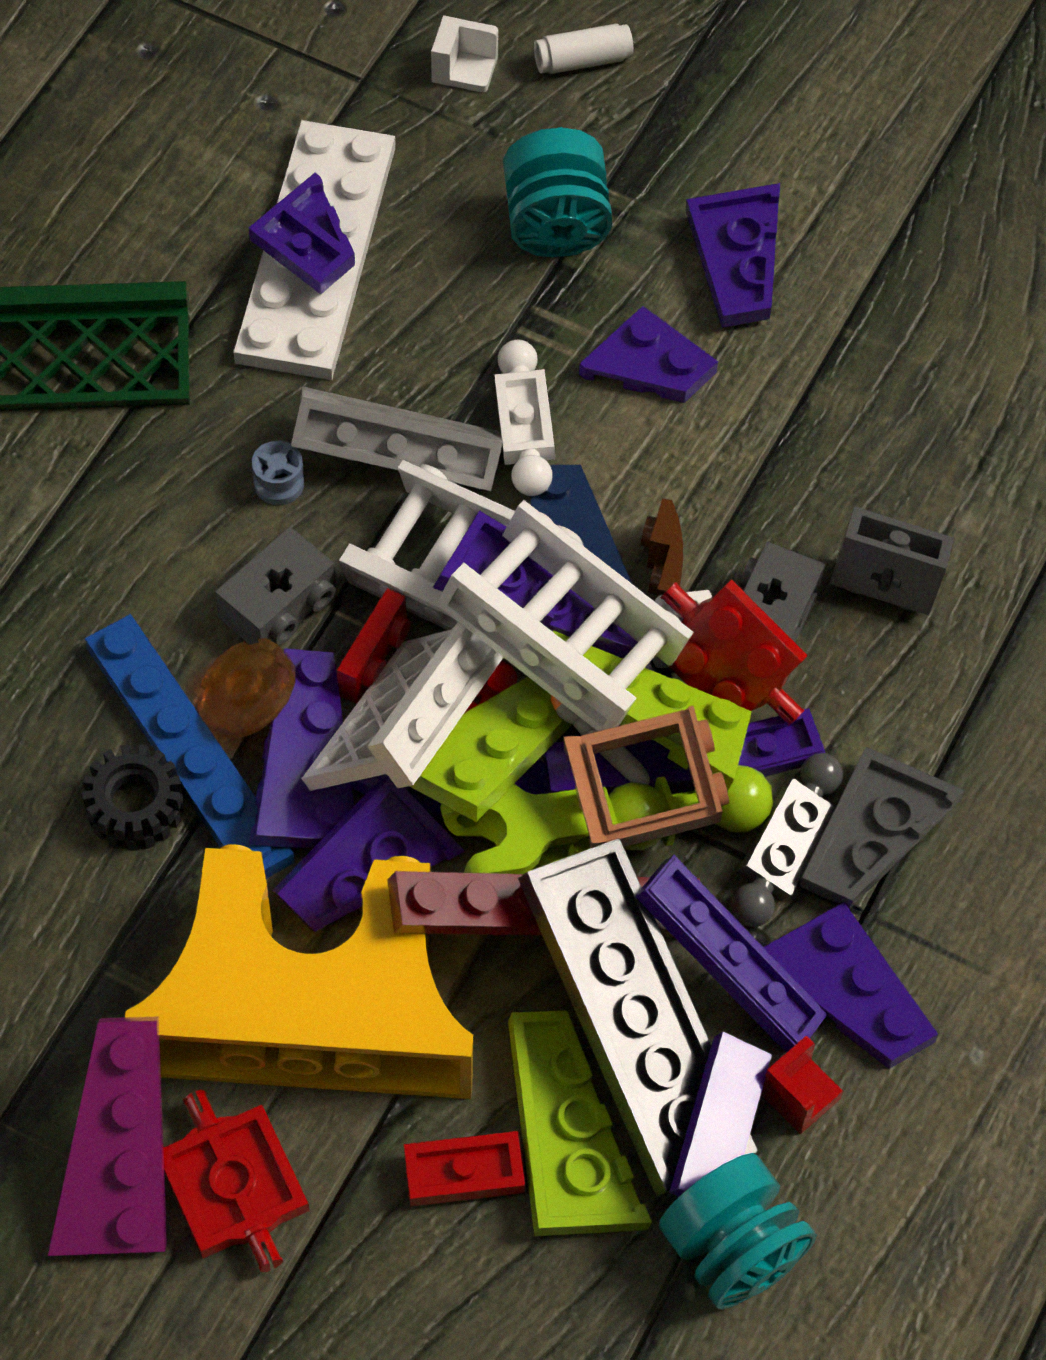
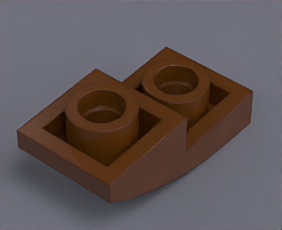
[641,498,683,598]

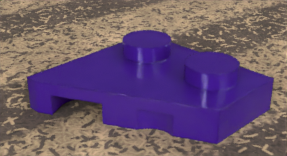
[248,172,355,295]
[579,306,718,403]

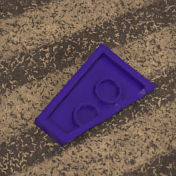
[685,183,780,328]
[272,774,465,932]
[764,902,938,1069]

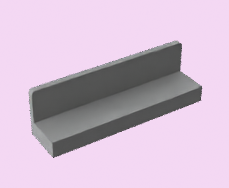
[291,387,503,491]

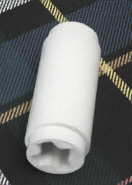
[534,24,634,74]

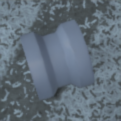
[252,440,304,505]

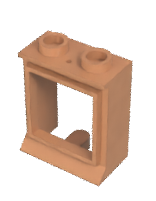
[564,706,729,849]

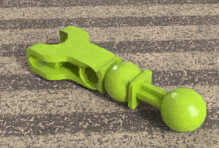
[440,765,773,874]

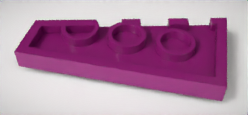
[48,1016,167,1256]

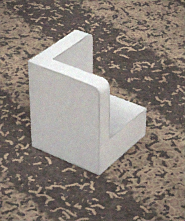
[431,15,498,93]

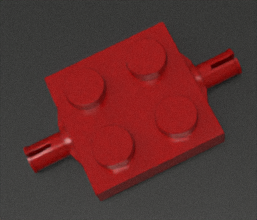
[660,579,807,726]
[163,1090,309,1272]

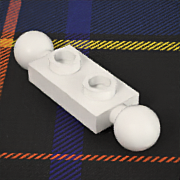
[494,340,555,496]

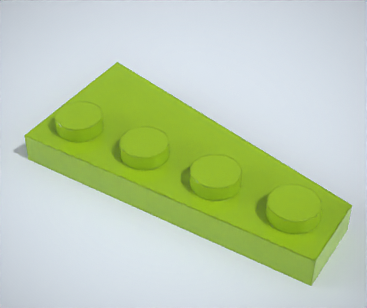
[553,630,752,792]
[409,677,573,822]
[508,1011,652,1236]

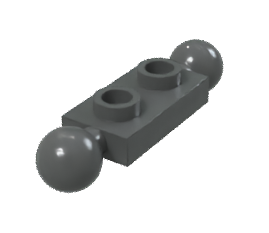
[731,753,843,927]

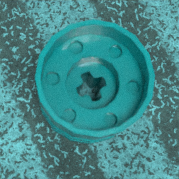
[503,127,613,257]
[659,1153,817,1310]

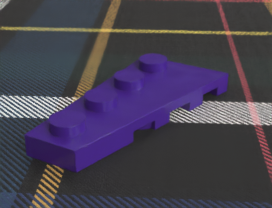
[433,510,638,658]
[249,648,354,849]

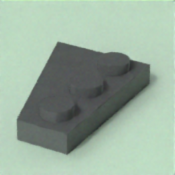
[799,747,965,909]

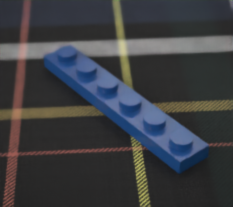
[85,614,295,879]

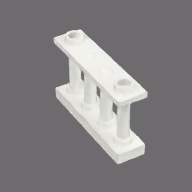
[339,460,583,630]
[436,500,694,731]

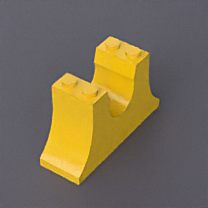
[125,844,473,1099]

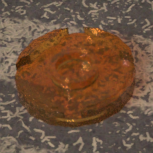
[197,638,295,738]

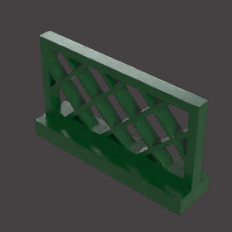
[0,281,190,411]

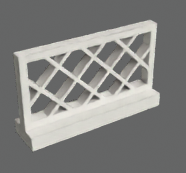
[301,622,503,791]

